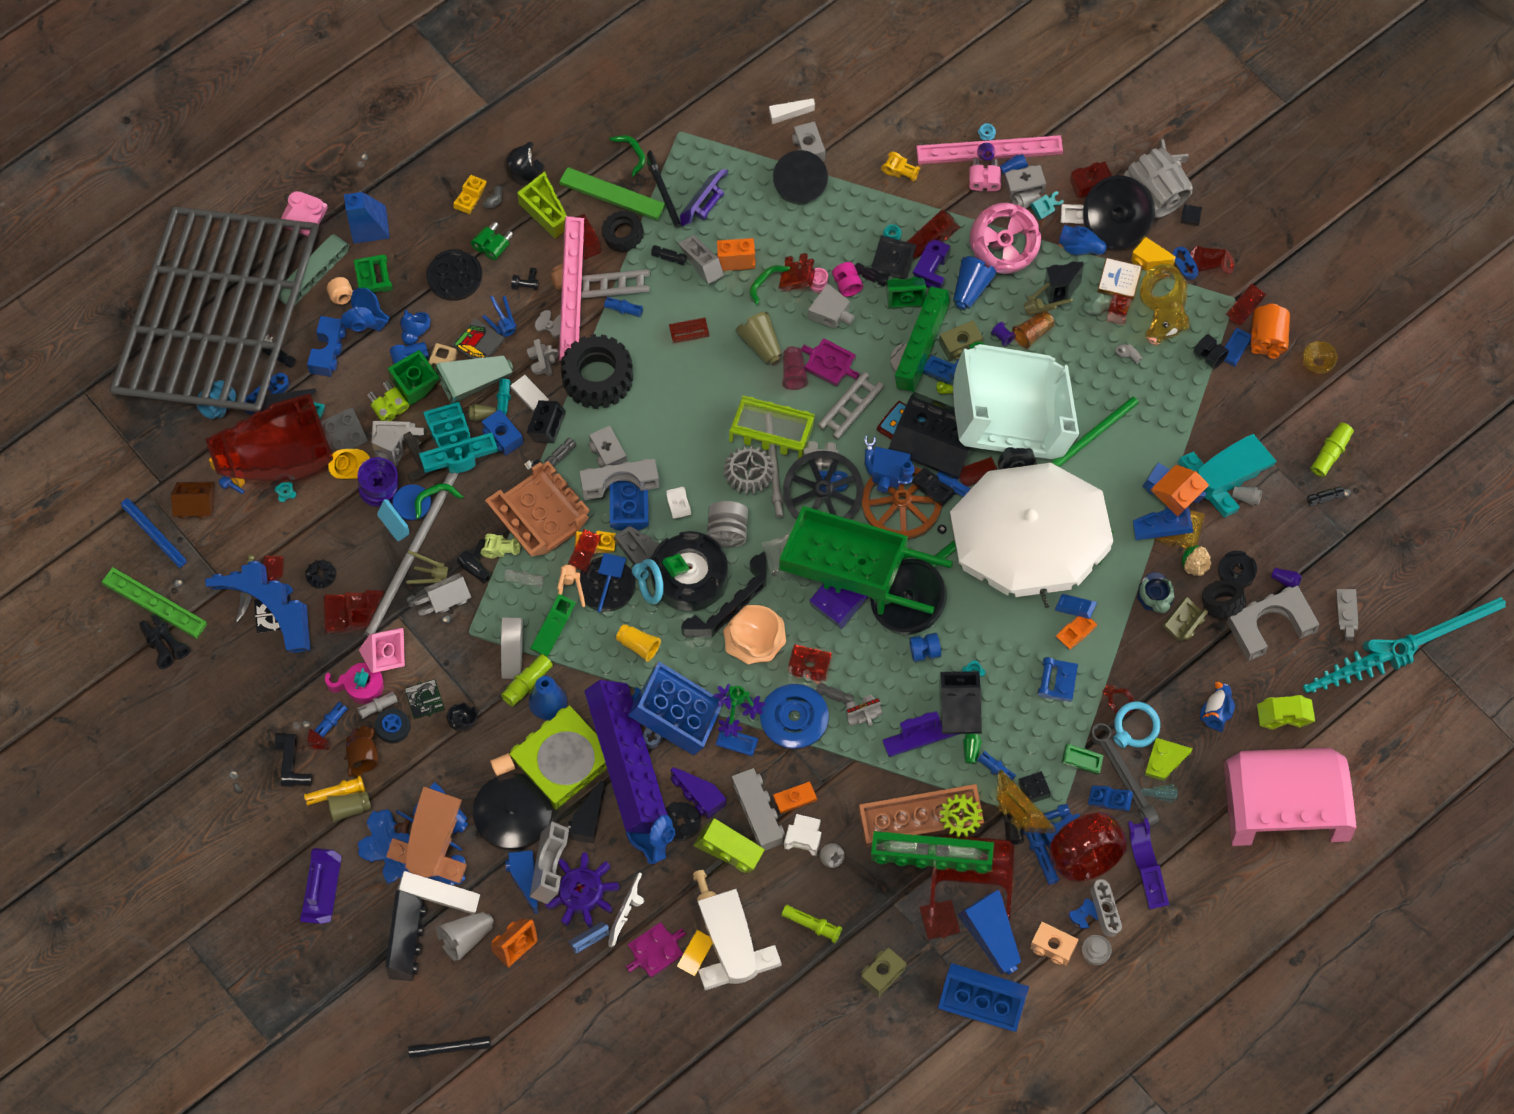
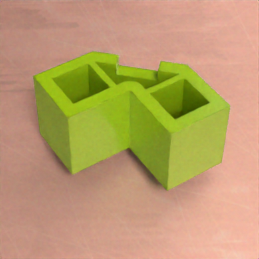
[1257,695,1315,730]

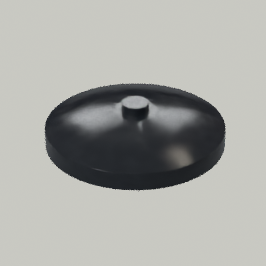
[1083,175,1155,250]
[870,559,947,635]
[473,773,552,850]

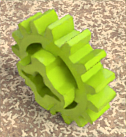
[939,794,983,838]

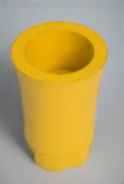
[616,624,661,662]

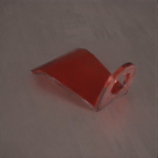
[1188,246,1234,274]

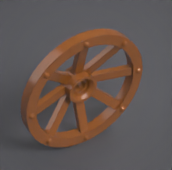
[862,466,942,539]

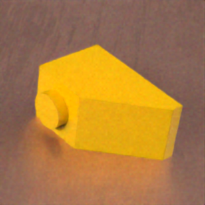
[1131,237,1176,271]

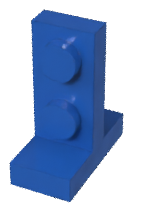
[923,355,959,386]

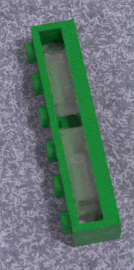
[871,831,994,874]

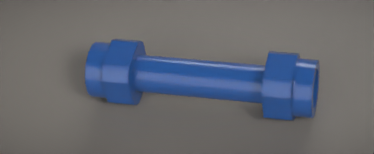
[1022,804,1071,829]

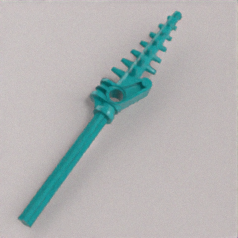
[1303,597,1506,693]

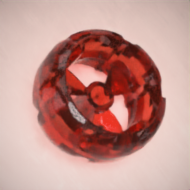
[1050,812,1127,882]

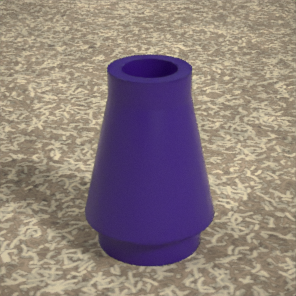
[977,142,995,161]
[1271,567,1302,588]

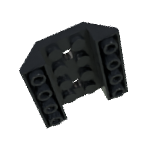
[888,392,971,479]

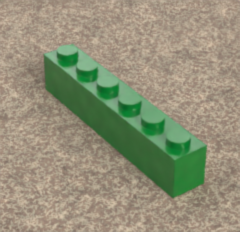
[895,286,950,392]

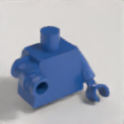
[864,436,915,493]

